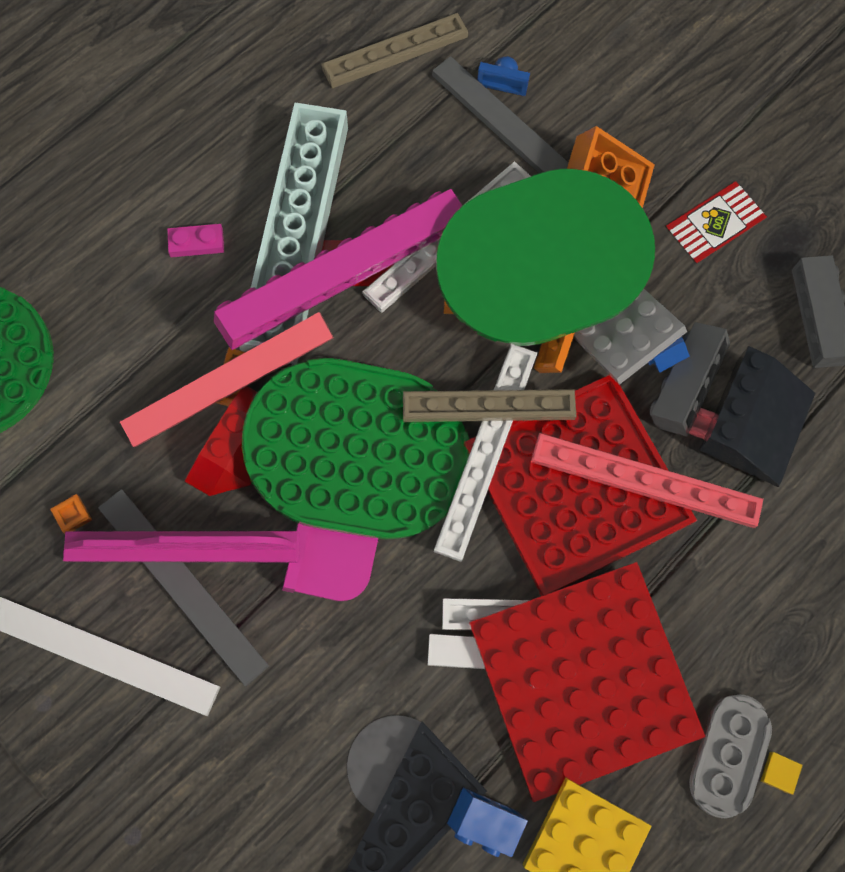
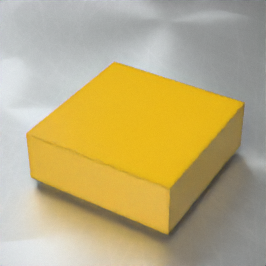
[760,752,802,795]

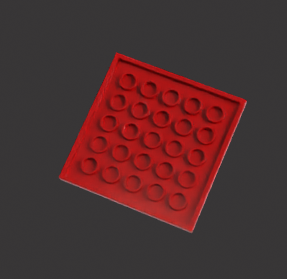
[464,375,697,596]
[469,562,706,802]

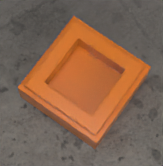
[50,494,92,534]

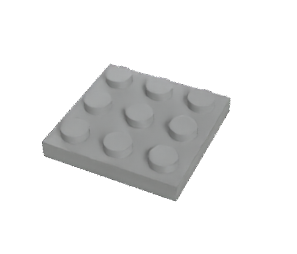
[573,289,687,385]

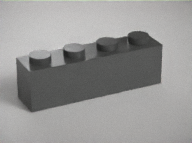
[792,255,845,368]
[650,322,730,436]

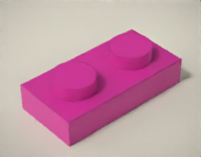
[168,224,224,257]

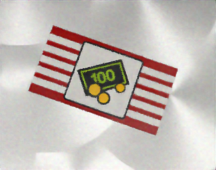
[666,181,767,263]

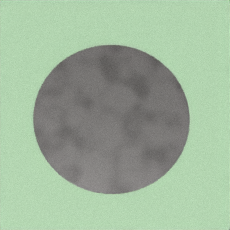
[347,715,421,814]

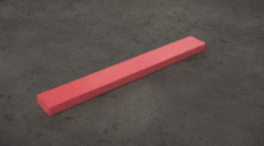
[120,312,334,447]
[531,433,763,528]

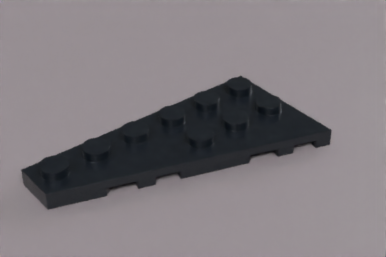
[346,721,487,872]

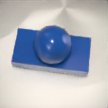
[477,56,530,96]

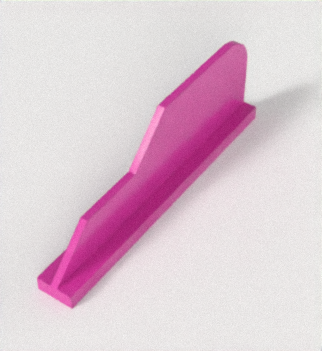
[282,523,378,601]
[63,531,299,563]

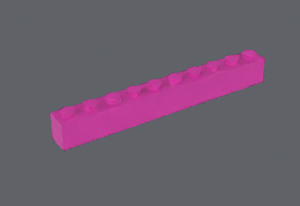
[214,189,463,350]

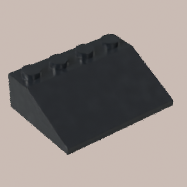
[699,346,815,487]

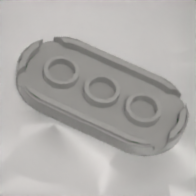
[689,695,772,818]

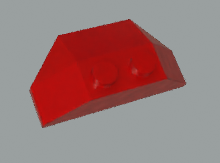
[184,386,258,496]

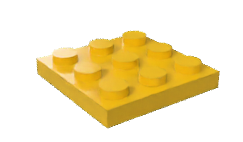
[522,778,652,872]

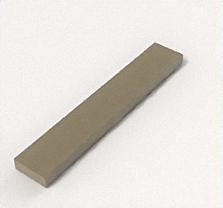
[321,13,468,89]
[403,389,576,422]

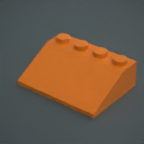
[567,126,655,208]

